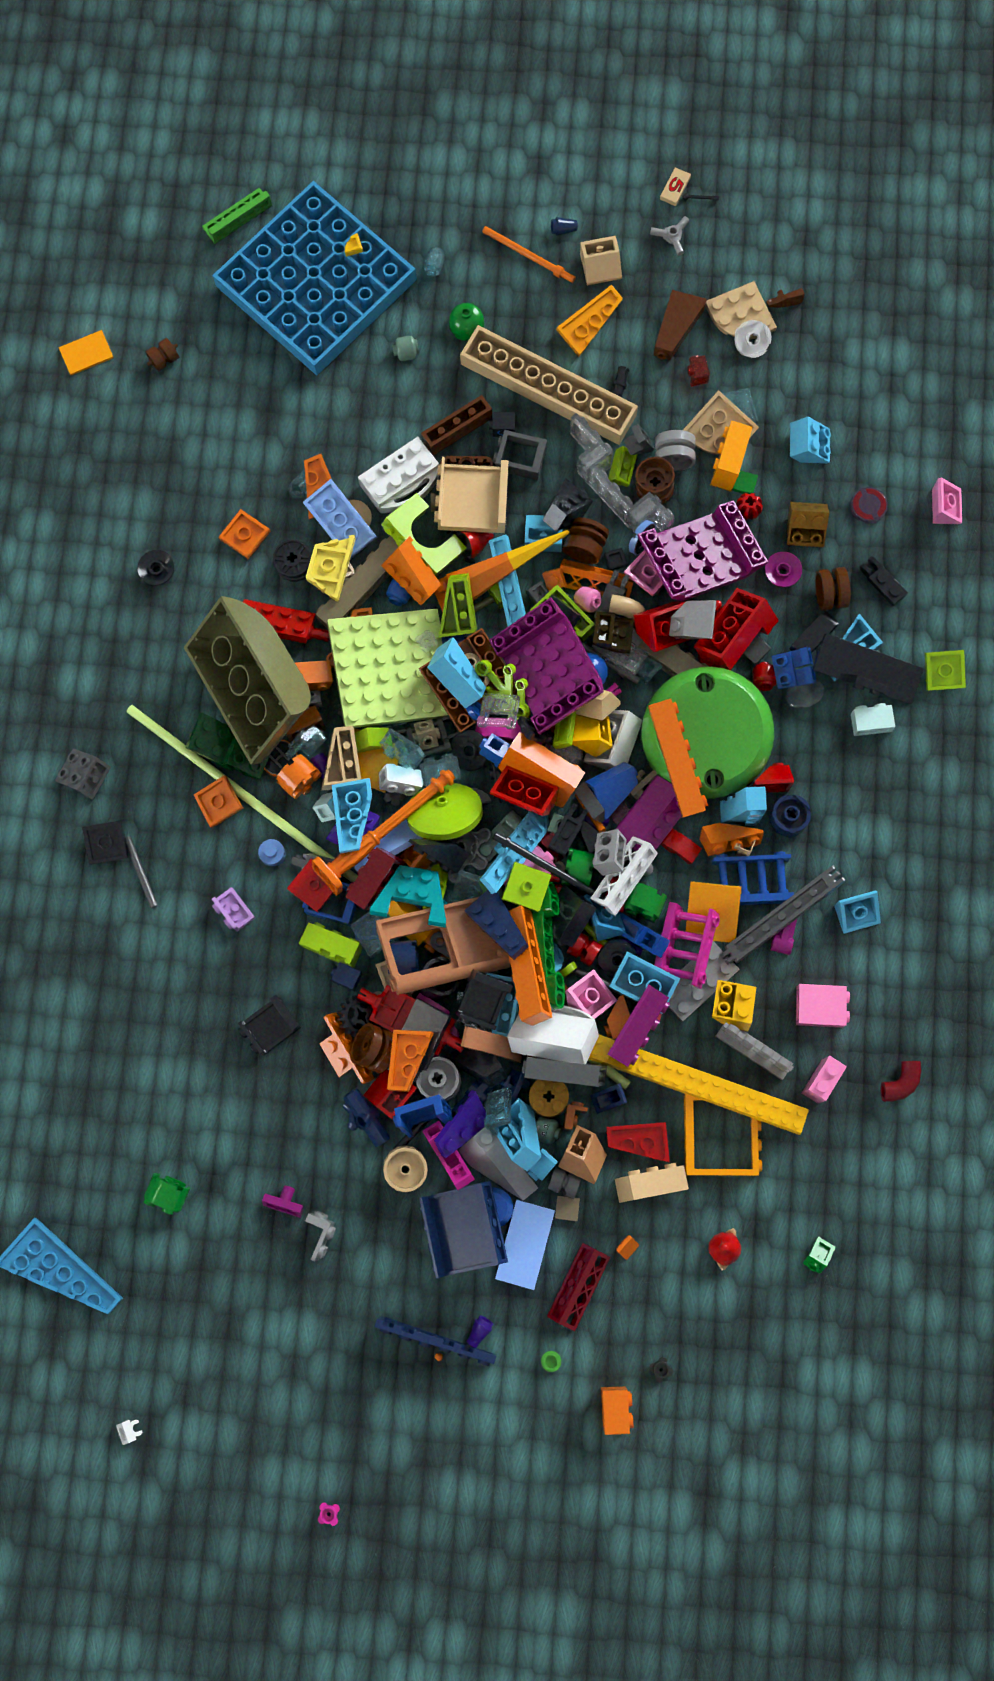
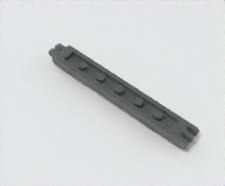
[721,865,846,965]

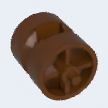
[145,338,180,372]

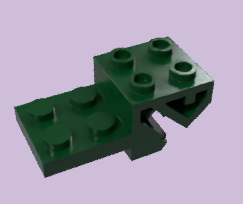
[186,713,270,779]

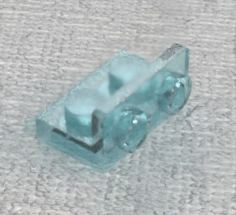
[484,1087,512,1136]

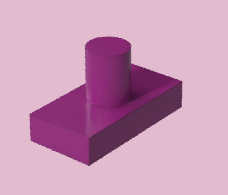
[262,1185,303,1218]

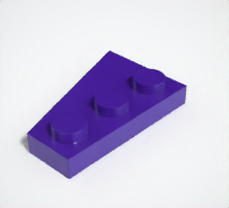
[434,1090,491,1158]

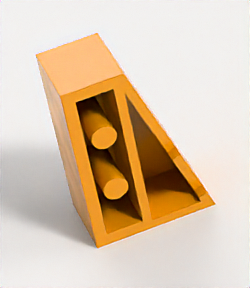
[710,420,752,491]

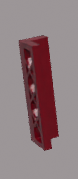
[547,1243,611,1331]

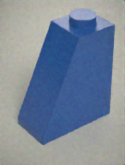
[585,762,638,820]

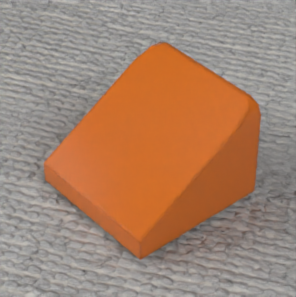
[616,1235,639,1260]

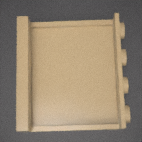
[434,457,508,533]

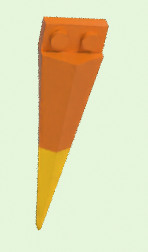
[434,530,569,612]

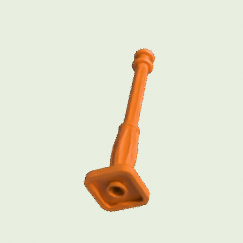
[312,769,455,895]

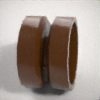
[815,567,851,611]
[350,1023,393,1073]

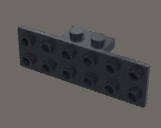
[813,633,924,704]

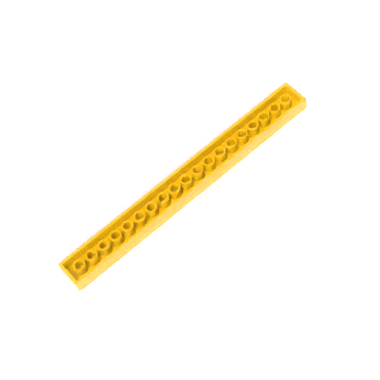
[588,1035,809,1135]

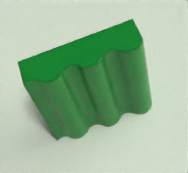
[733,471,758,494]

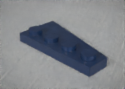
[464,890,529,960]

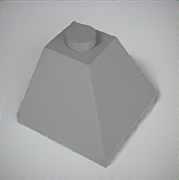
[669,600,716,639]

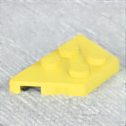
[306,535,356,602]

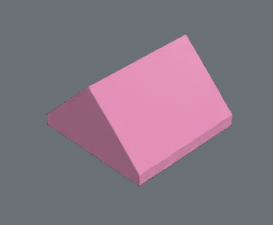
[932,478,962,524]
[624,549,664,596]

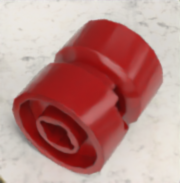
[567,933,603,967]

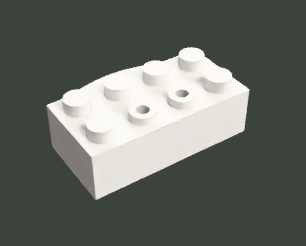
[358,437,439,513]
[507,1005,599,1064]

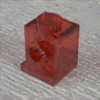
[687,355,710,387]

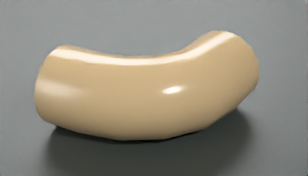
[609,594,645,626]

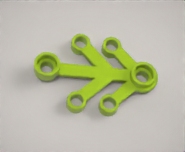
[475,660,530,720]

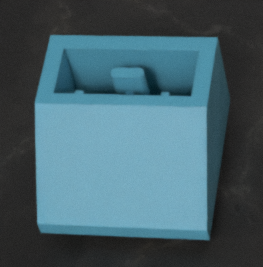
[790,417,831,464]
[525,515,563,552]

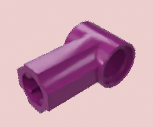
[770,919,797,955]

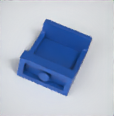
[393,1094,453,1138]

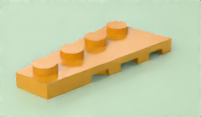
[556,285,623,357]

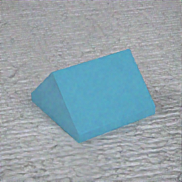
[834,890,881,934]

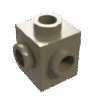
[412,719,441,751]

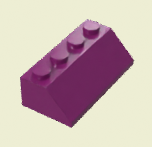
[616,775,682,853]
[607,985,670,1067]

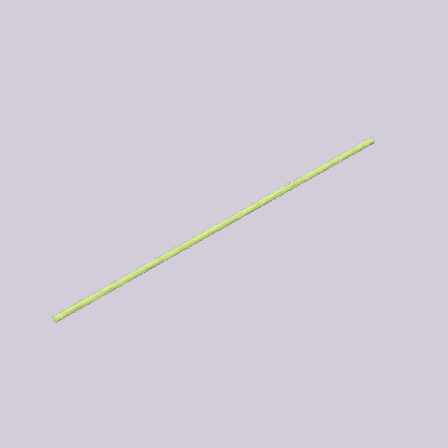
[127,705,631,1089]

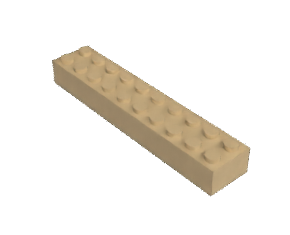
[460,325,638,445]

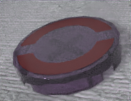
[850,487,888,524]

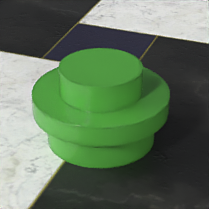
[541,1351,561,1372]

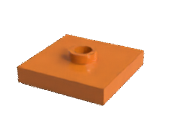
[218,509,271,559]
[194,775,244,828]

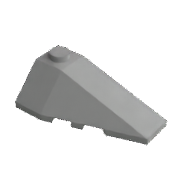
[458,1124,538,1201]

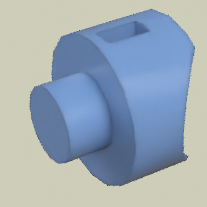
[258,839,286,866]

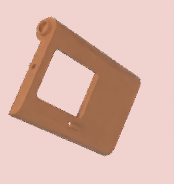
[376,897,511,995]

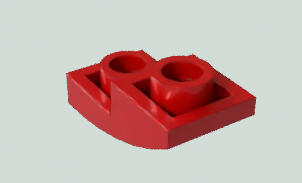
[660,828,702,864]

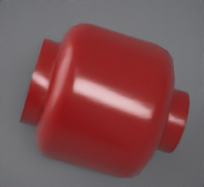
[752,662,777,691]

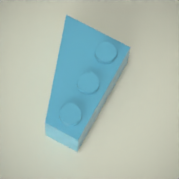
[491,1098,541,1171]

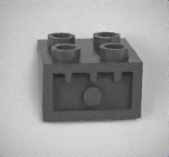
[55,749,111,800]

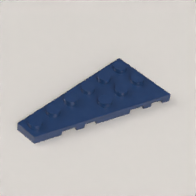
[374,1316,497,1366]

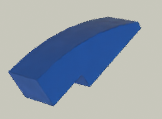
[619,912,670,958]

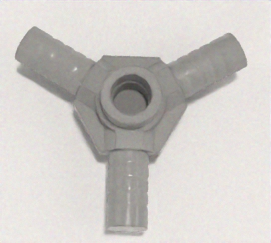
[650,216,689,256]

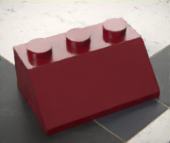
[345,847,406,910]

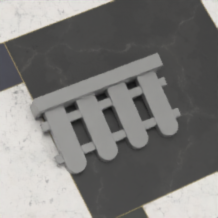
[715,1023,793,1080]

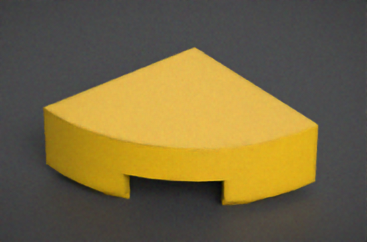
[345,233,363,257]

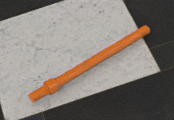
[482,226,576,283]

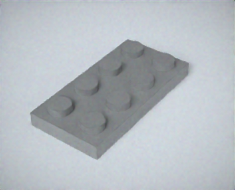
[668,941,740,1022]

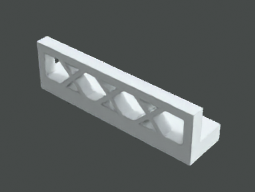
[590,836,658,916]

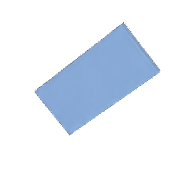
[303,479,377,560]
[354,819,423,872]
[495,1200,555,1290]

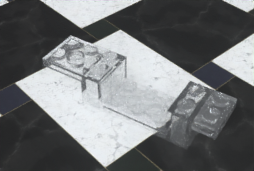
[570,413,674,536]

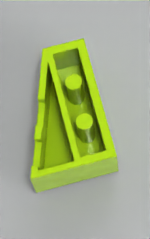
[438,573,477,638]

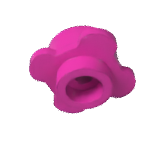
[318,1502,340,1526]

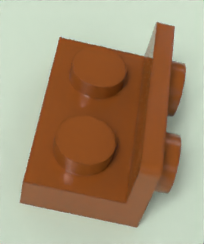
[563,1101,588,1132]

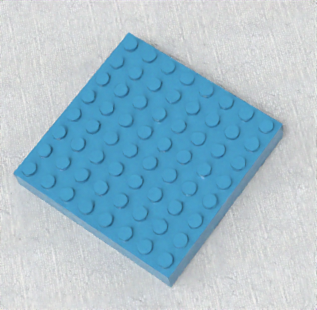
[212,181,417,375]

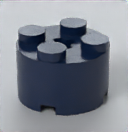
[769,795,811,838]
[388,940,419,975]

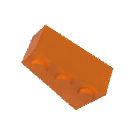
[381,536,441,605]

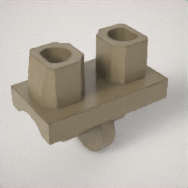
[628,769,657,800]

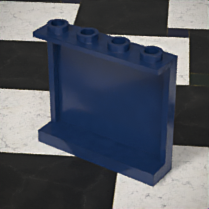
[419,1181,508,1278]

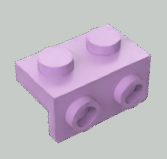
[212,887,255,932]

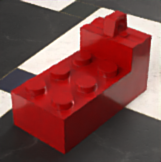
[694,588,779,670]

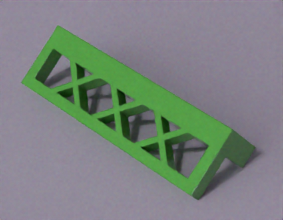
[202,188,272,244]

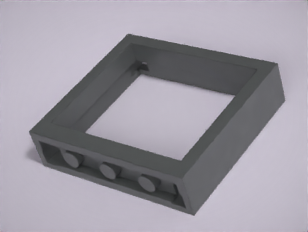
[522,1057,607,1087]

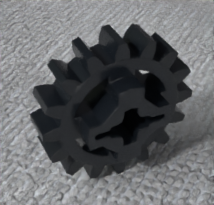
[337,995,374,1037]

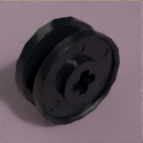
[273,540,312,582]

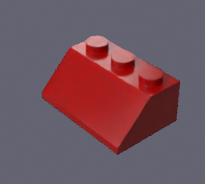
[633,601,690,652]
[490,765,559,816]

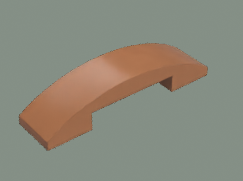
[461,1027,522,1063]

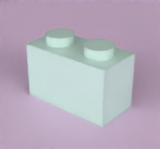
[851,703,895,736]

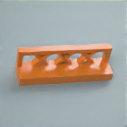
[560,559,634,598]

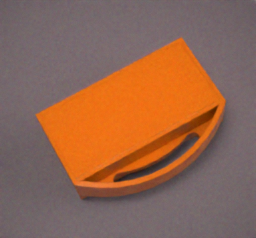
[498,732,585,808]

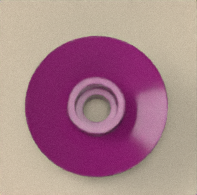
[765,552,802,587]

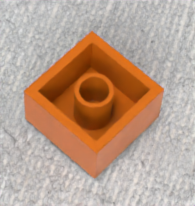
[601,1386,634,1435]

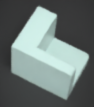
[313,792,336,822]

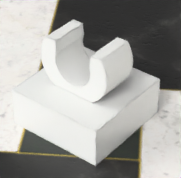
[116,1420,143,1445]

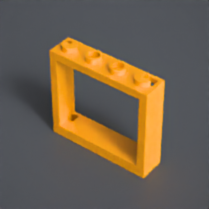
[684,1094,762,1176]

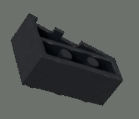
[543,478,593,532]

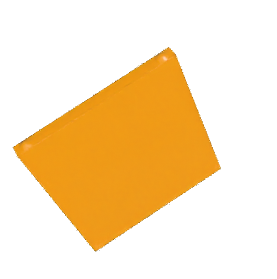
[354,728,405,793]
[686,881,741,943]

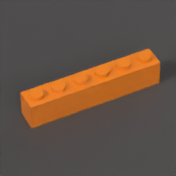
[648,699,708,818]
[508,905,552,1026]

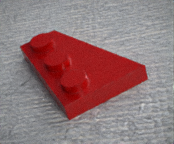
[606,1122,670,1163]

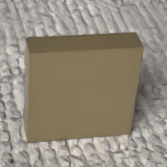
[555,1196,580,1221]

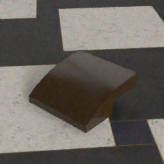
[593,611,634,654]

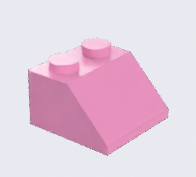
[566,969,617,1019]

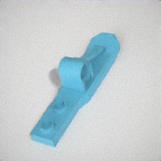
[480,811,550,894]

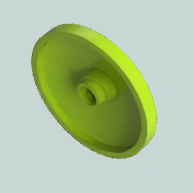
[406,783,483,840]

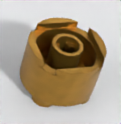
[529,1079,569,1118]

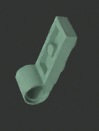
[479,810,523,864]

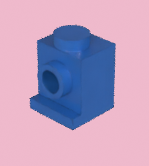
[479,733,511,767]

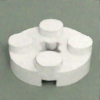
[734,320,771,358]

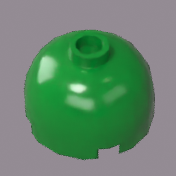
[449,303,484,341]

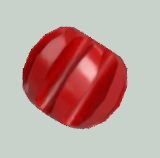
[736,493,763,520]

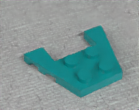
[370,865,446,928]

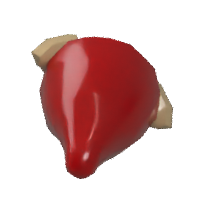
[708,1228,741,1271]

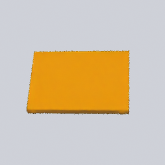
[58,330,114,375]

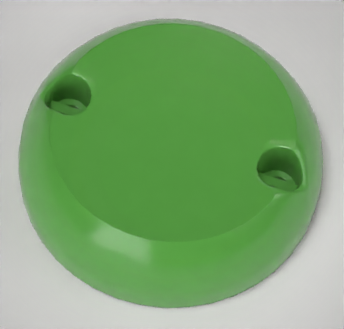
[641,667,774,799]

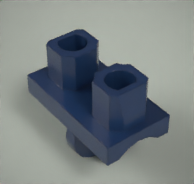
[498,1069,531,1106]

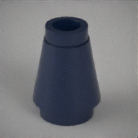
[551,217,578,236]

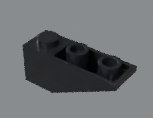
[408,839,470,873]

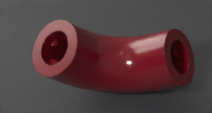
[880,1061,921,1102]

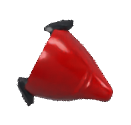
[455,531,494,564]

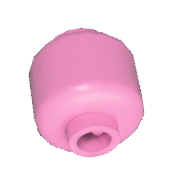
[574,586,601,613]

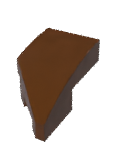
[766,288,805,308]

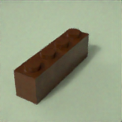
[421,395,492,456]

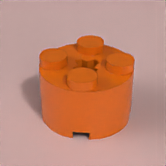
[276,754,322,799]

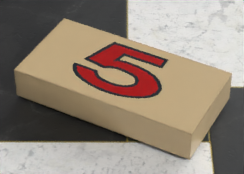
[660,168,691,206]

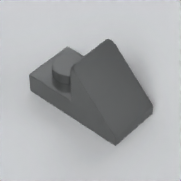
[624,424,655,455]

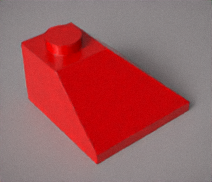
[752,763,794,793]

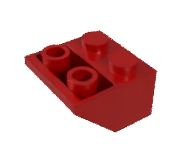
[363,1068,418,1121]

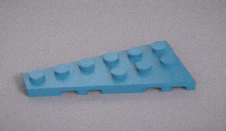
[0,1218,123,1314]

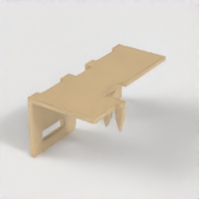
[734,840,756,856]

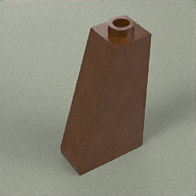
[653,290,707,360]

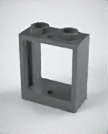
[493,430,547,480]

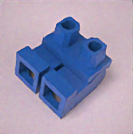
[771,647,817,689]

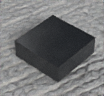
[604,548,628,571]

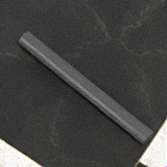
[125,836,158,908]

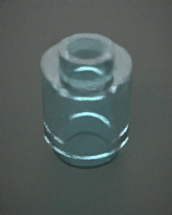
[423,247,445,276]

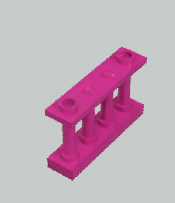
[654,902,720,989]

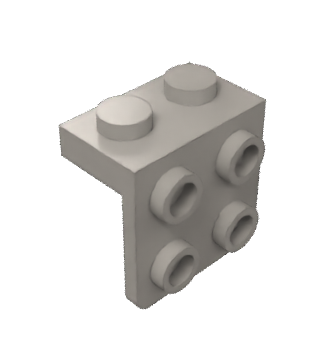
[305,1211,336,1262]

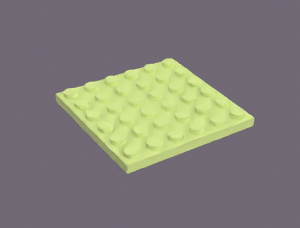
[327,609,448,728]

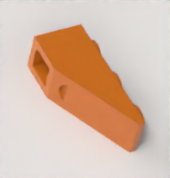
[699,823,764,856]

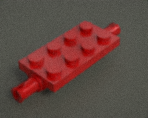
[243,599,330,643]
[357,985,464,1056]

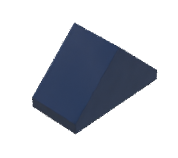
[590,1084,627,1114]

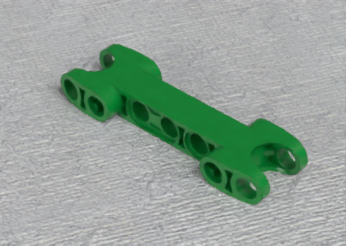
[517,881,565,1010]

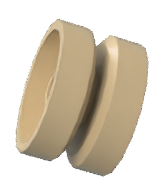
[383,1145,428,1192]

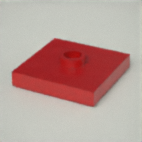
[287,859,333,913]

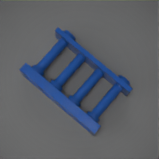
[712,851,794,905]

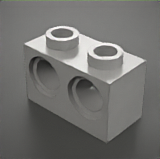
[593,829,627,876]

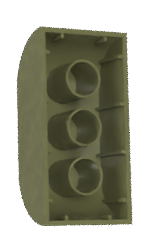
[184,596,311,765]

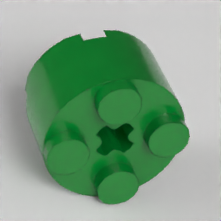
[561,848,595,890]
[624,883,667,923]
[143,1173,190,1215]

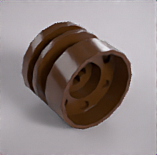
[636,457,675,506]
[562,517,609,565]

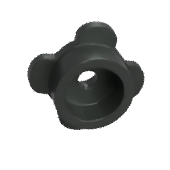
[649,1357,673,1382]

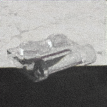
[477,693,520,729]

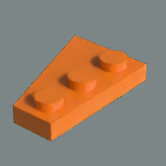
[304,454,332,520]
[387,1030,434,1092]

